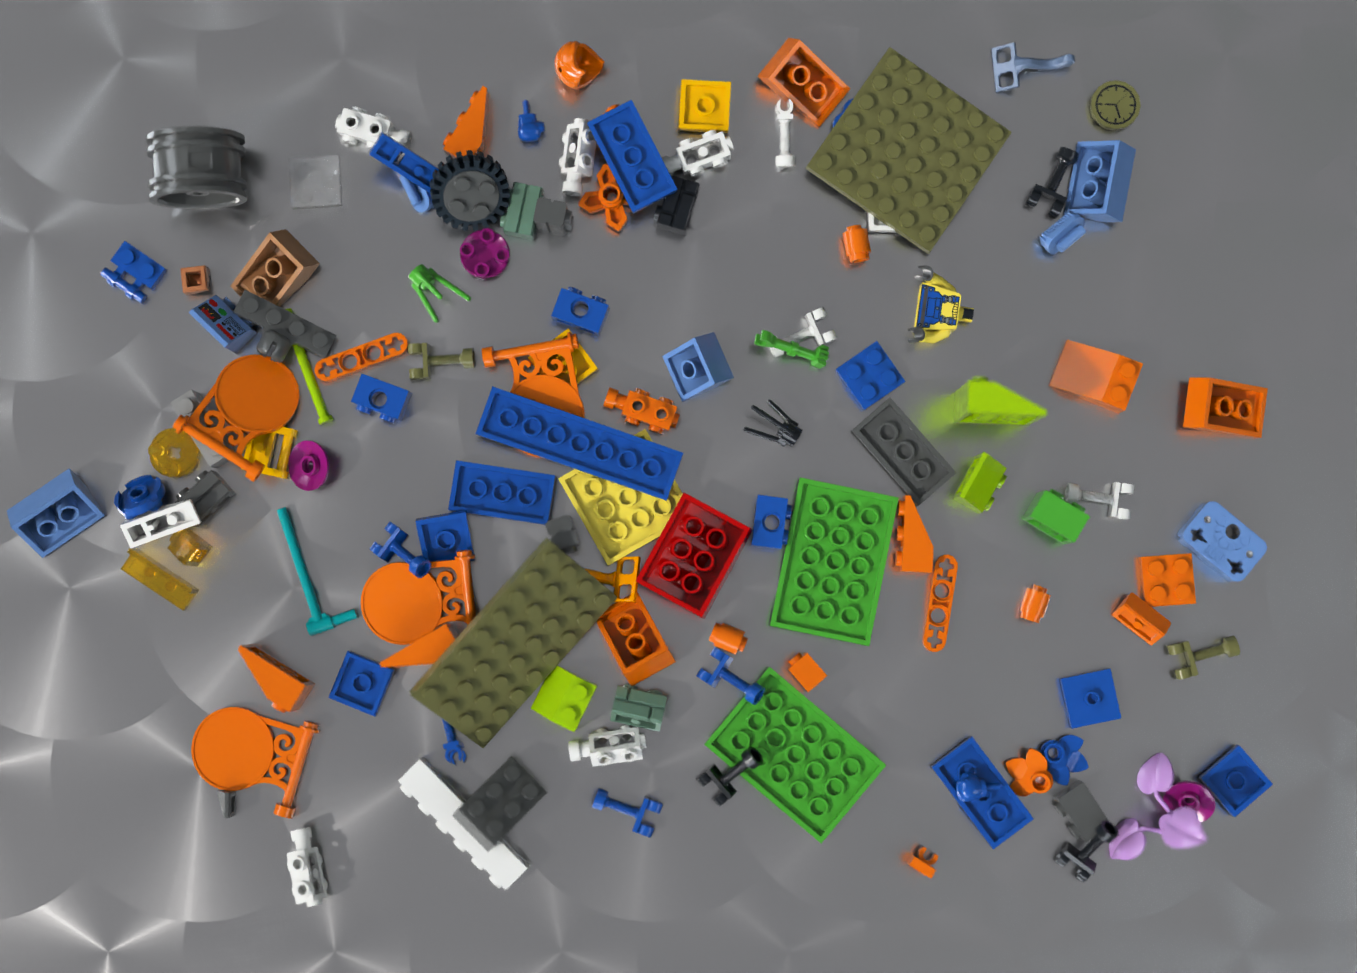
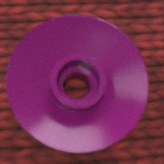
[288,440,329,491]
[1163,781,1215,822]

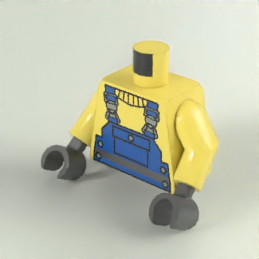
[908,266,974,344]

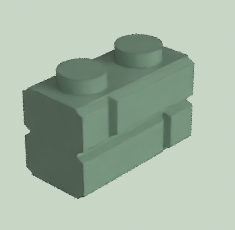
[500,182,544,240]
[610,684,667,732]

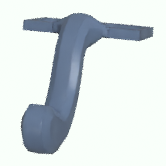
[992,42,1075,92]

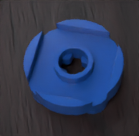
[114,475,165,520]

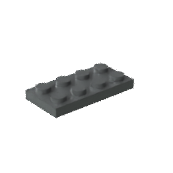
[852,398,956,506]

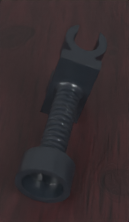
[1026,147,1079,217]
[697,747,763,807]
[1055,820,1119,883]

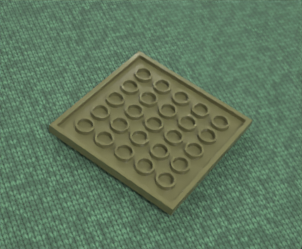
[805,47,1012,254]

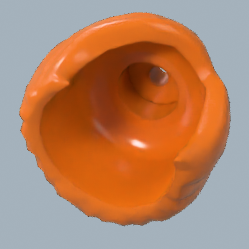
[554,41,605,90]

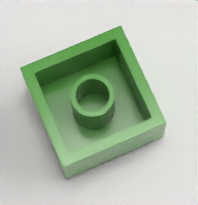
[1022,489,1090,544]

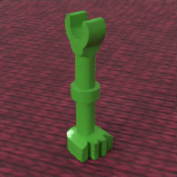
[754,330,829,369]

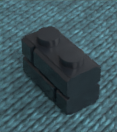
[654,176,700,235]

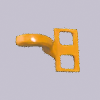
[584,556,641,602]

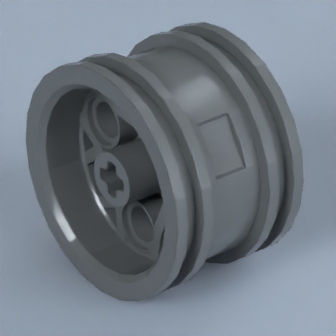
[146,126,247,209]

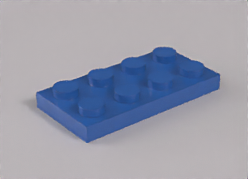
[587,100,678,214]
[448,460,556,525]
[931,736,1034,850]

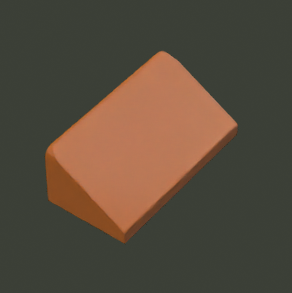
[1111,593,1171,646]

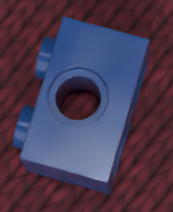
[551,287,610,336]
[351,374,412,423]
[751,495,792,550]

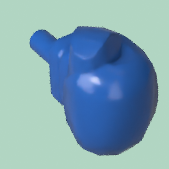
[518,100,545,142]
[956,773,1001,802]

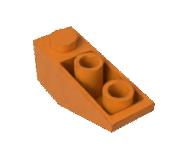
[443,86,489,159]
[895,495,934,573]

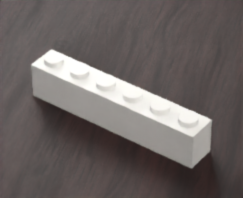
[398,757,529,890]

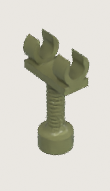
[408,343,475,380]
[1167,635,1240,680]

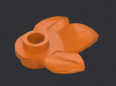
[1006,748,1053,796]

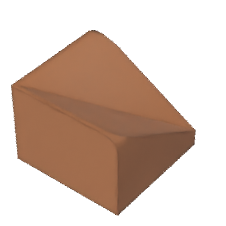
[180,265,210,295]

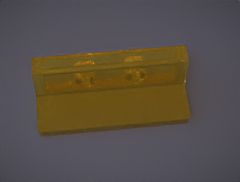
[121,548,199,611]

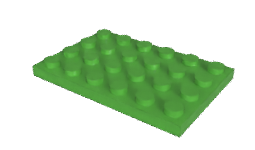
[770,477,899,646]
[704,667,886,844]

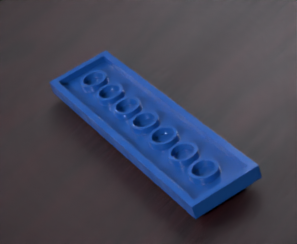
[476,386,683,501]

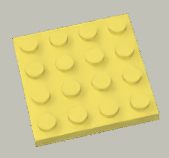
[558,429,683,566]

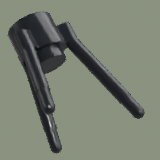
[743,400,802,447]

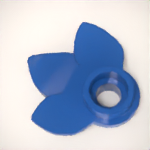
[1040,735,1089,786]

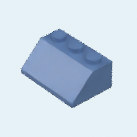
[1064,140,1136,222]
[7,468,105,558]

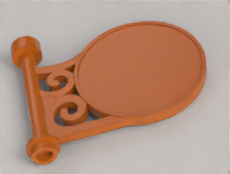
[482,332,585,457]
[173,354,299,482]
[361,550,476,645]
[191,707,320,819]

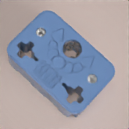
[1177,501,1267,582]

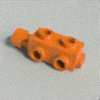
[603,387,680,435]

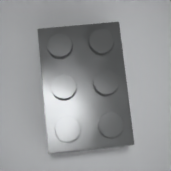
[452,757,547,852]

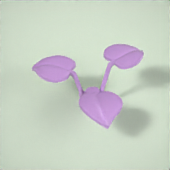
[1109,753,1208,860]

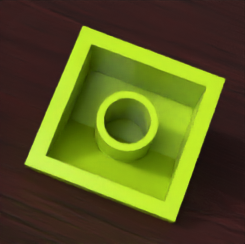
[953,452,1007,514]
[531,665,598,732]

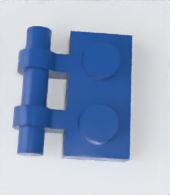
[100,241,167,303]

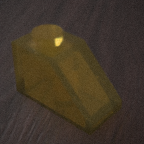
[167,528,213,567]

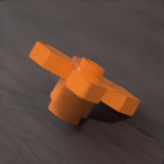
[578,164,628,232]

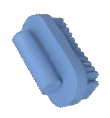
[400,175,433,212]
[1040,211,1086,254]

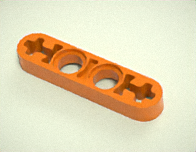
[315,333,409,382]
[922,555,958,652]

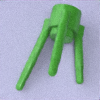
[408,264,471,322]

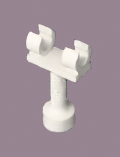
[775,99,796,167]
[769,307,837,358]
[1064,482,1135,520]

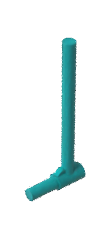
[277,507,358,636]

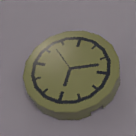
[1089,80,1141,131]

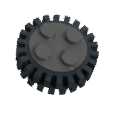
[430,150,510,231]

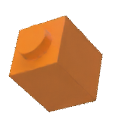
[787,652,827,692]

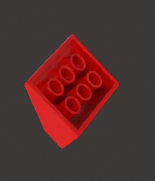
[635,493,752,619]

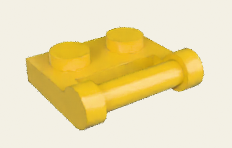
[241,427,298,479]

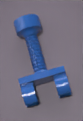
[369,521,431,578]
[696,647,765,705]
[442,719,467,766]
[592,788,663,838]

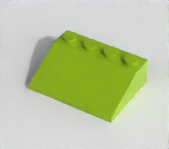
[954,377,1047,425]

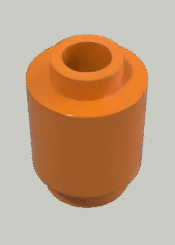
[842,225,871,263]
[1020,584,1051,623]
[709,622,748,655]

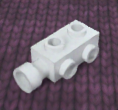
[335,107,412,149]
[559,118,597,196]
[661,130,734,177]
[568,725,646,766]
[287,827,328,907]

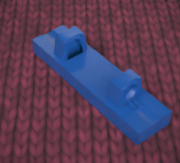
[369,132,439,193]

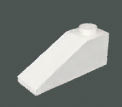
[120,499,201,548]

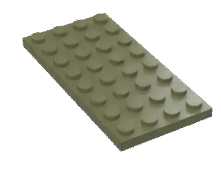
[409,537,617,748]

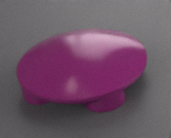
[460,228,510,278]

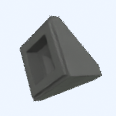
[217,790,236,818]

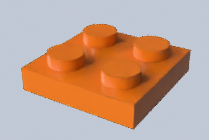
[1139,553,1196,607]

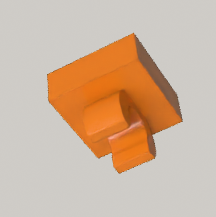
[907,846,938,879]

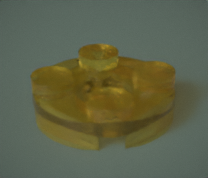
[148,428,200,478]

